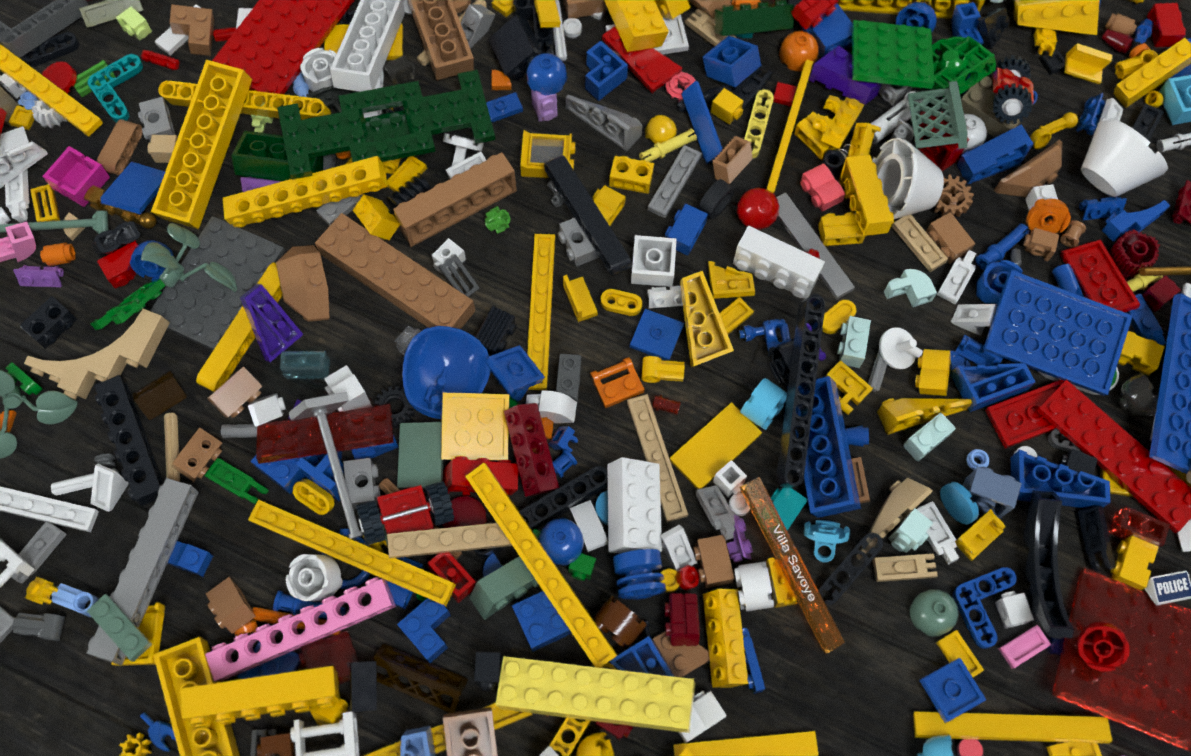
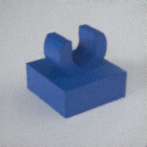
[548,426,578,452]

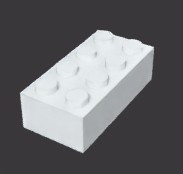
[733,225,825,299]
[608,457,662,553]

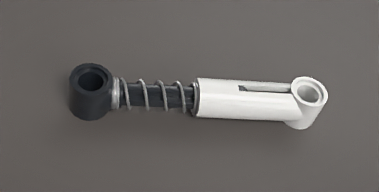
[822,91,923,177]

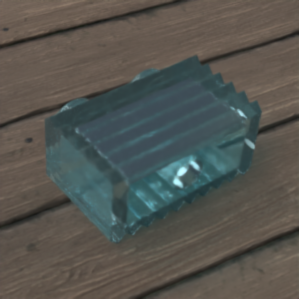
[280,351,330,380]

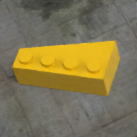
[680,271,734,368]

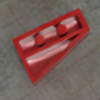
[443,456,518,496]

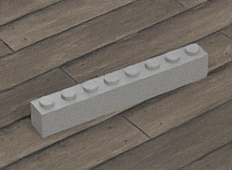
[87,478,199,665]

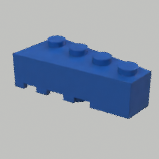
[1011,449,1110,508]

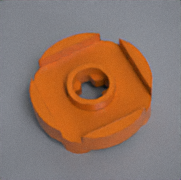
[1026,199,1071,233]

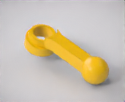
[1030,112,1078,149]

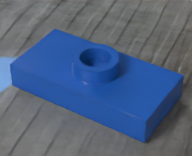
[486,92,523,122]

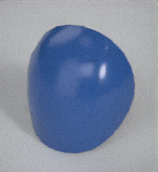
[402,326,491,419]

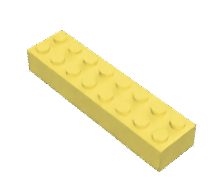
[495,656,695,733]

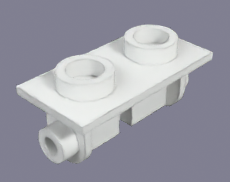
[647,286,683,308]

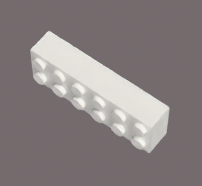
[330,0,405,92]

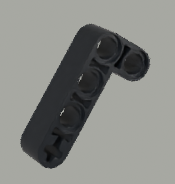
[513,0,553,54]

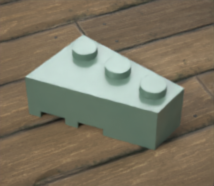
[469,556,539,620]

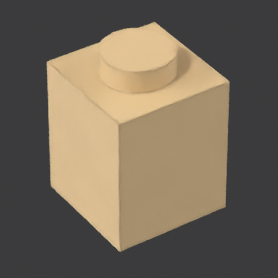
[148,135,178,163]

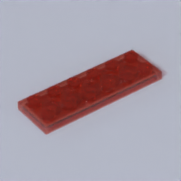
[256,404,394,464]

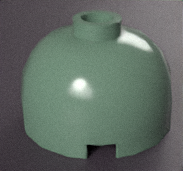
[910,590,959,636]

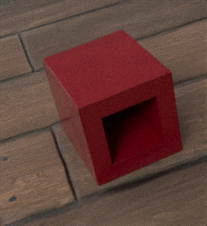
[1142,275,1181,312]

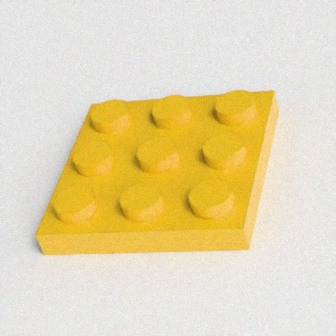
[441,393,509,460]

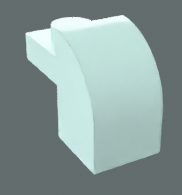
[884,269,937,307]

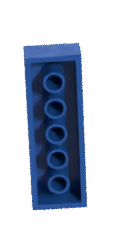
[795,376,861,518]

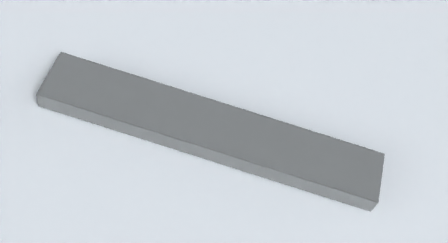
[777,192,855,300]

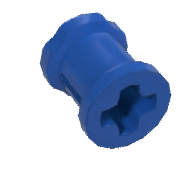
[553,449,577,478]

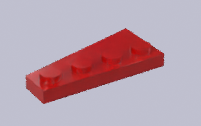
[602,26,682,93]

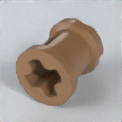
[1060,220,1086,248]

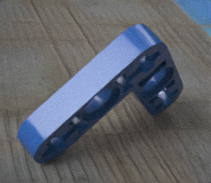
[952,567,1017,649]

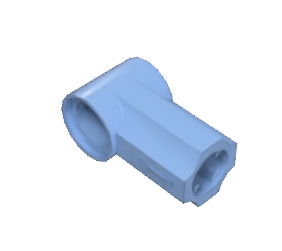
[51,583,99,617]

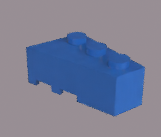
[950,363,1035,412]

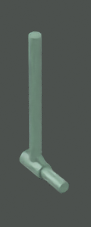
[0,211,108,234]

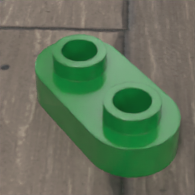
[5,362,43,395]

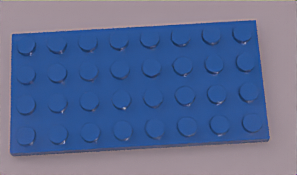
[1149,293,1191,474]

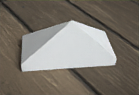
[90,464,129,512]

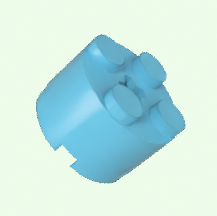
[740,378,787,430]

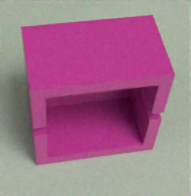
[42,146,110,207]

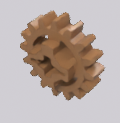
[934,175,974,217]

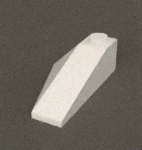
[0,142,48,188]

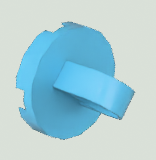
[804,520,850,562]

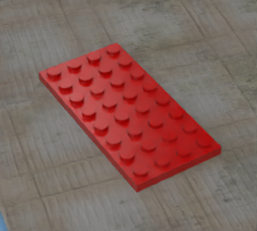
[212,0,354,94]

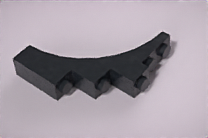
[1023,490,1074,639]

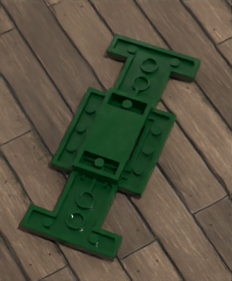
[277,70,495,180]

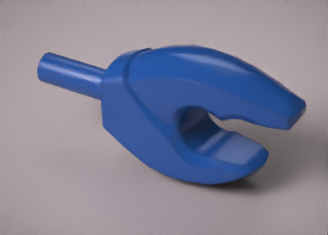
[140,712,176,752]

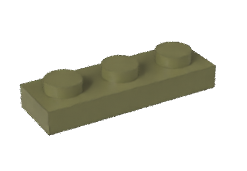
[79,0,144,28]

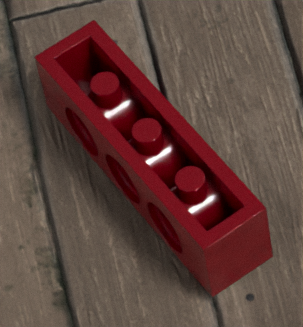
[504,403,559,497]

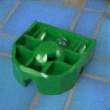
[932,36,996,97]

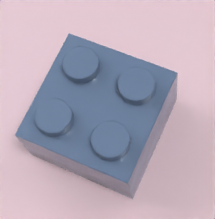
[963,467,1022,519]

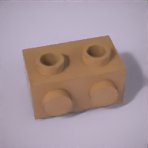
[171,428,223,482]

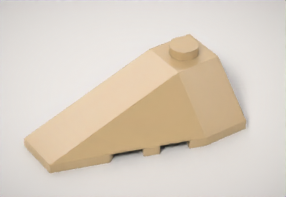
[856,478,933,560]

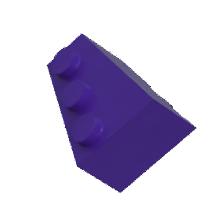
[809,46,882,105]
[240,284,303,362]

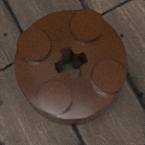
[594,595,647,648]

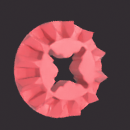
[666,72,696,100]

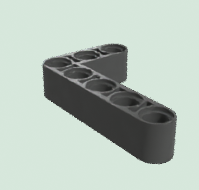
[0,0,89,58]

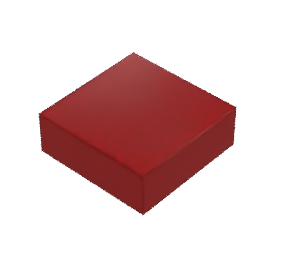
[773,82,797,106]

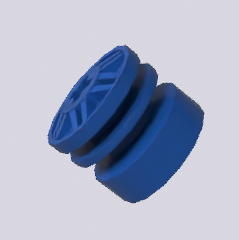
[613,549,666,600]

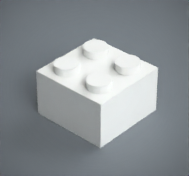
[631,235,676,287]

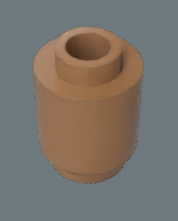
[1105,13,1137,36]

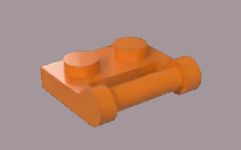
[590,357,645,408]

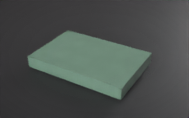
[397,422,443,489]

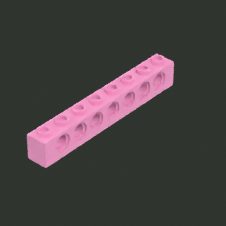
[205,577,396,681]

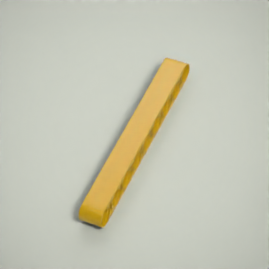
[158,81,331,120]

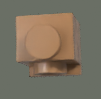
[1023,228,1059,261]

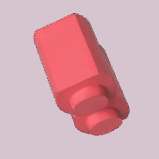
[800,163,845,212]

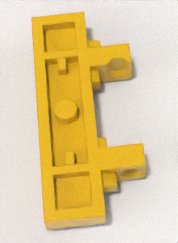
[812,95,864,149]

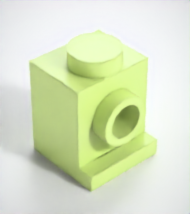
[116,7,152,40]

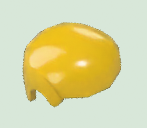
[645,115,677,144]

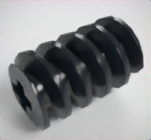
[386,173,431,209]

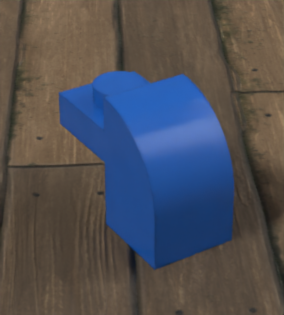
[952,2,984,45]

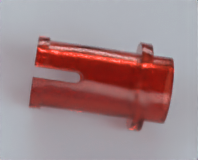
[652,394,681,415]

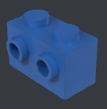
[665,204,708,256]

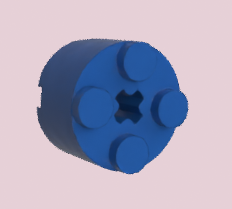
[976,260,1023,306]

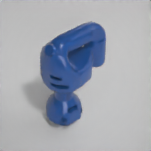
[739,319,791,351]

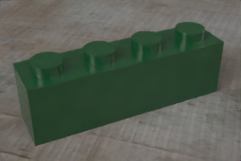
[715,0,794,36]

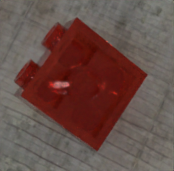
[299,631,359,685]

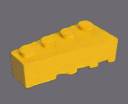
[1014,0,1099,35]
[838,155,894,236]

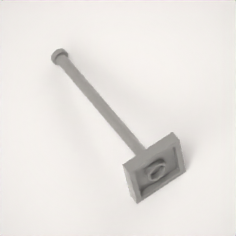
[289,392,363,539]

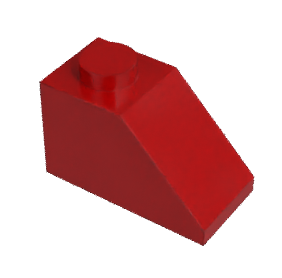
[97,241,138,289]

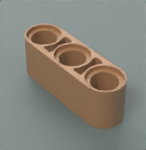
[97,119,143,175]

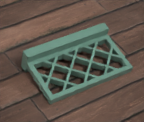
[908,81,967,149]

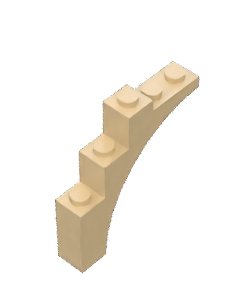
[24,309,170,400]

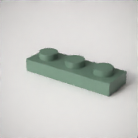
[87,594,152,662]

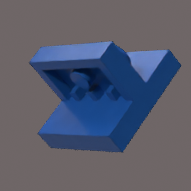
[486,345,545,401]
[296,454,344,502]

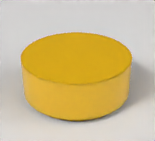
[661,569,679,593]

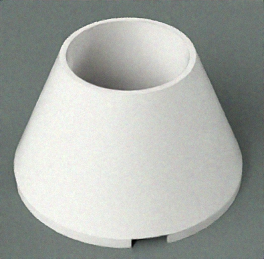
[1081,118,1168,197]
[872,138,944,219]

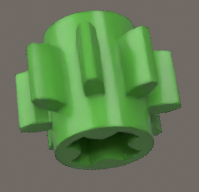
[485,206,510,234]

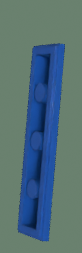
[682,81,722,164]

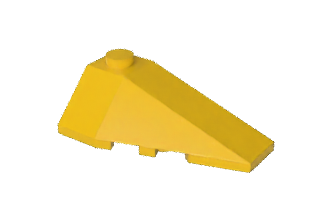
[877,398,972,435]

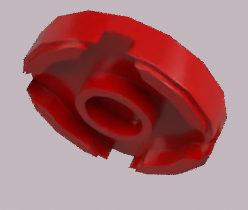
[42,61,77,94]

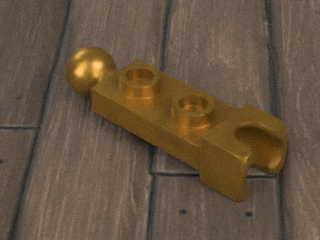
[84,185,157,229]

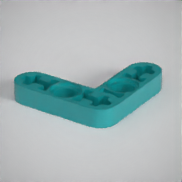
[88,54,143,123]

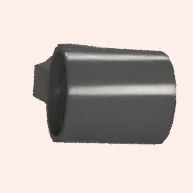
[12,613,66,641]

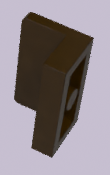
[132,371,187,420]

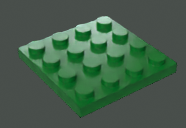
[852,20,934,89]

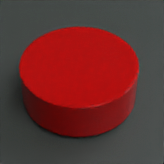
[676,566,699,590]

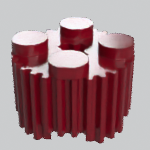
[1109,229,1160,278]

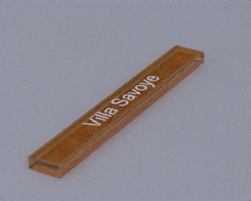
[739,477,845,654]

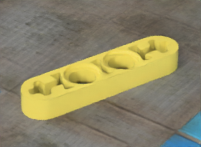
[744,90,774,159]

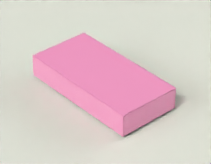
[998,625,1051,669]

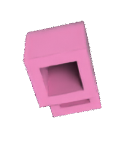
[0,221,36,262]

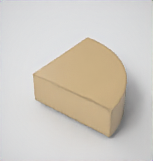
[64,213,85,241]

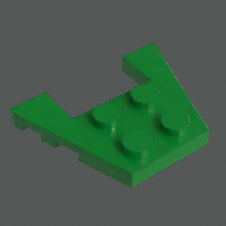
[90,279,166,330]

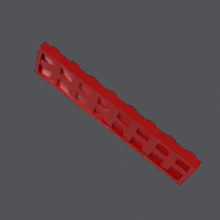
[1036,379,1191,533]

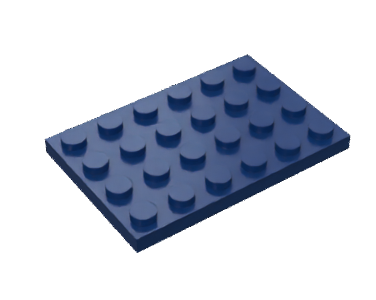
[983,270,1133,396]

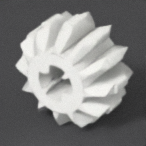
[31,100,67,129]

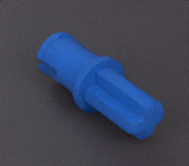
[1135,19,1153,44]

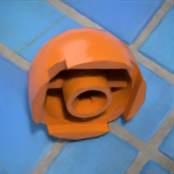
[779,31,819,71]

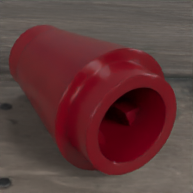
[1102,29,1134,53]

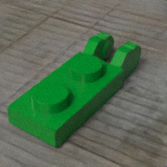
[205,458,269,505]

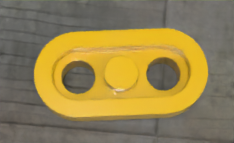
[601,289,642,316]
[293,479,334,515]

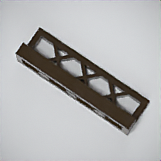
[373,644,468,713]

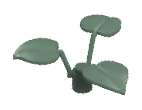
[141,223,237,293]
[0,370,77,459]

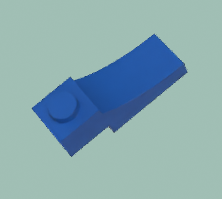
[1102,200,1170,242]
[167,541,213,577]

